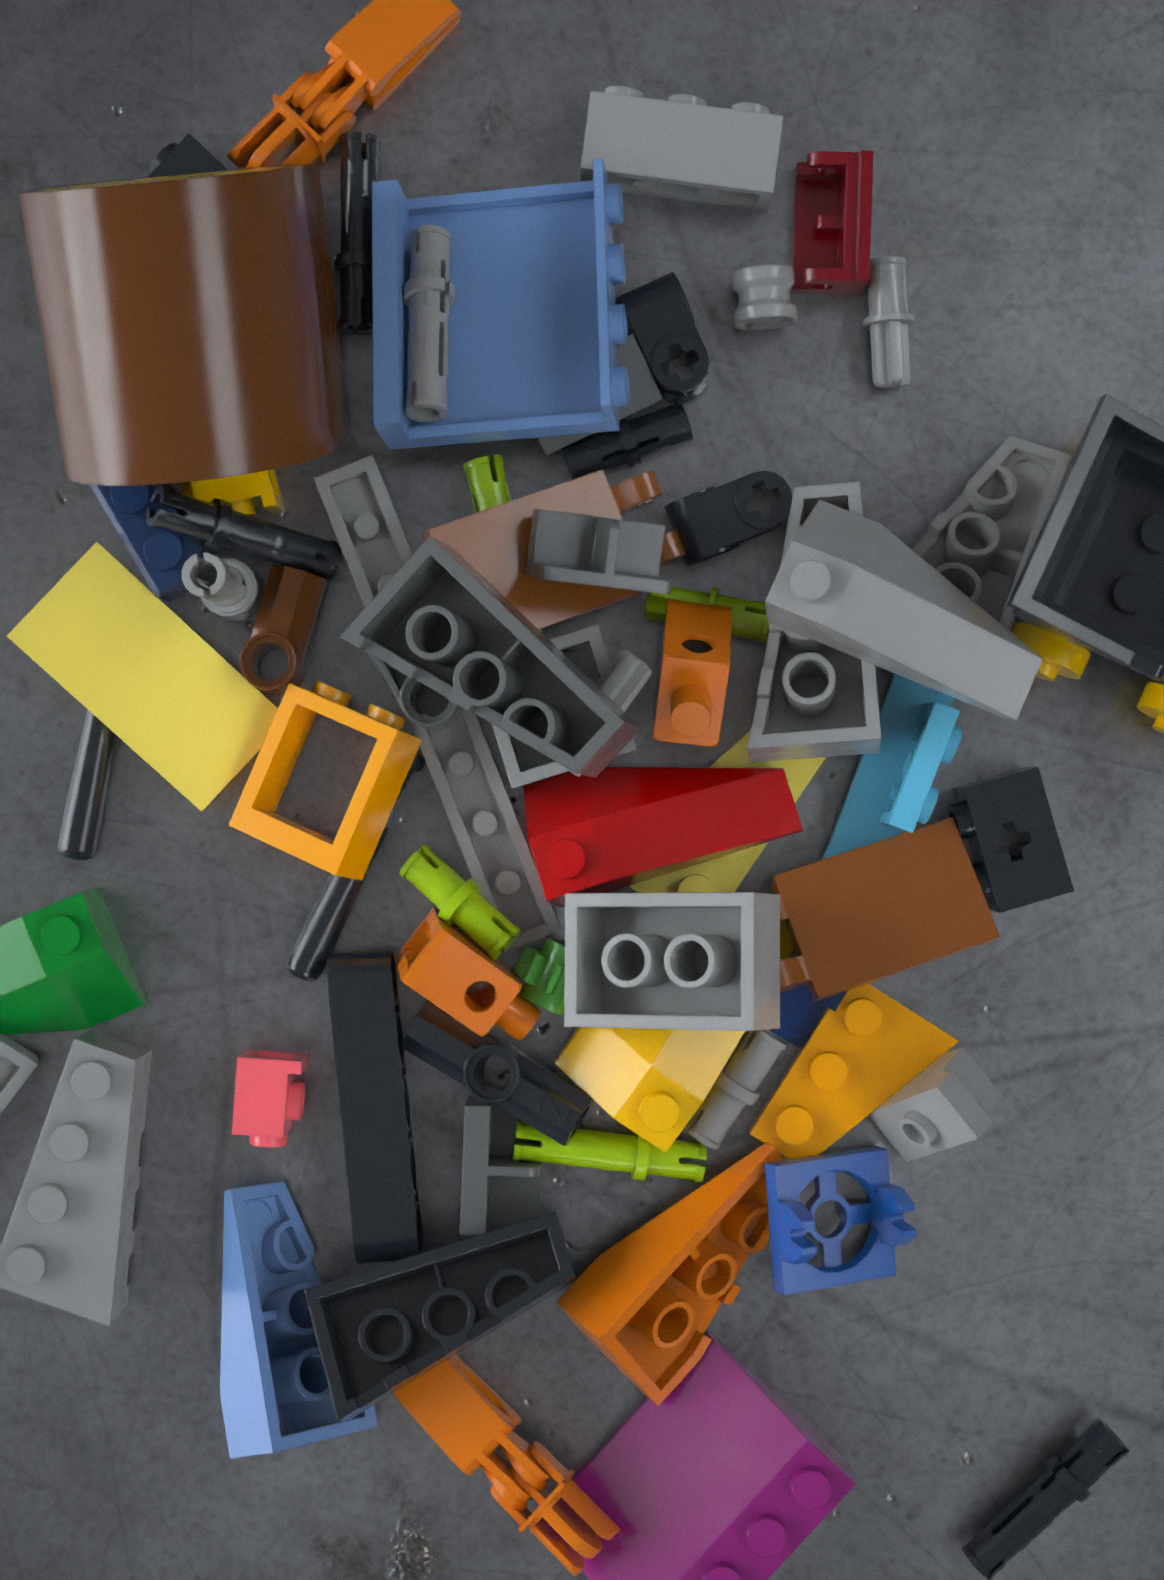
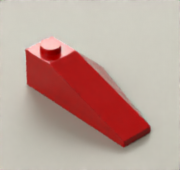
[523,767,804,908]

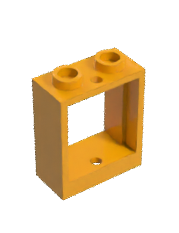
[229,680,422,881]

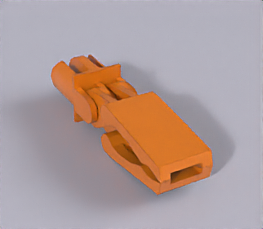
[227,0,462,168]
[393,1355,620,1577]

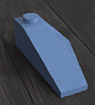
[220,1182,378,1459]

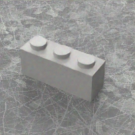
[580,86,784,211]

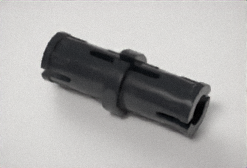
[561,400,694,480]

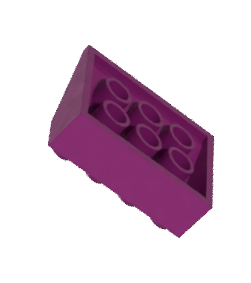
[572,1331,856,1580]

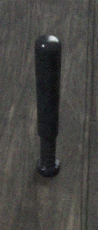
[57,709,116,860]
[285,754,425,982]

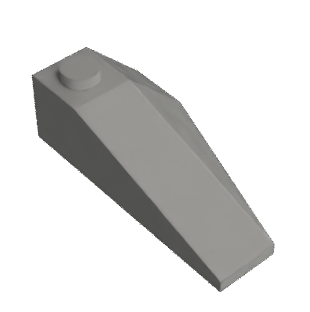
[765,500,1043,723]

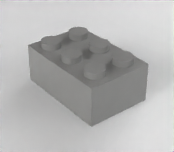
[564,892,780,1031]

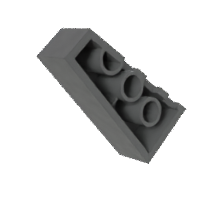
[340,536,642,778]

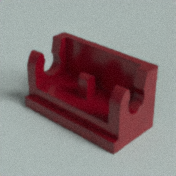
[792,150,874,296]

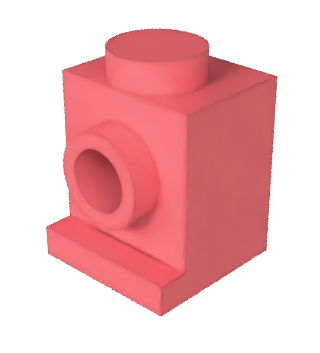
[232,1049,310,1148]

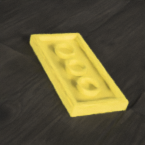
[7,542,278,812]

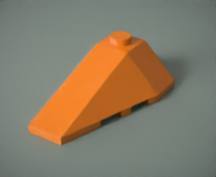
[556,1142,784,1406]

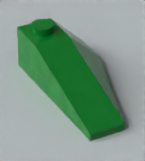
[0,888,148,1035]

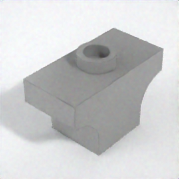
[868,1047,1003,1162]

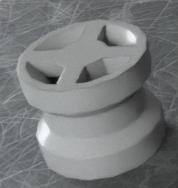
[731,264,797,331]

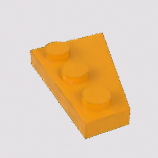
[748,984,959,1159]

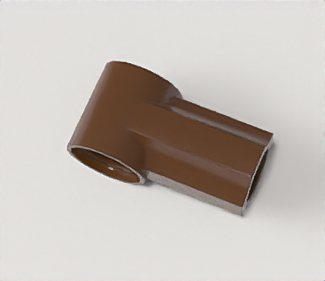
[239,564,327,696]

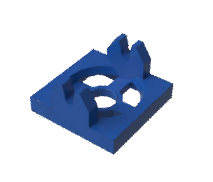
[765,1146,917,1295]

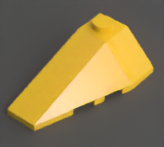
[554,891,794,1153]

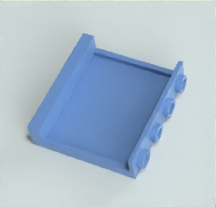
[372,158,630,450]

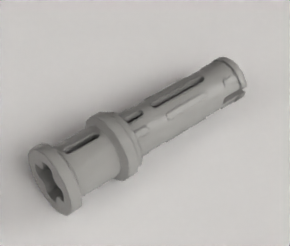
[182,553,265,621]

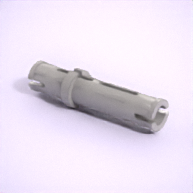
[403,225,456,423]

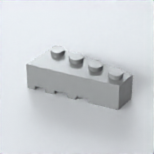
[747,481,881,763]
[0,1029,152,1327]

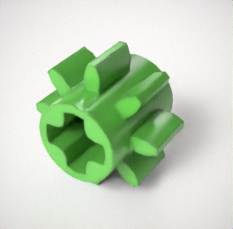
[513,937,565,1015]

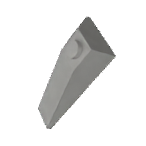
[911,436,1071,631]

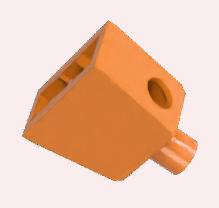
[652,600,732,747]
[395,907,541,1041]

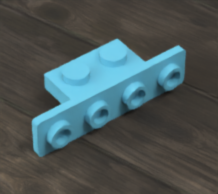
[822,673,962,860]

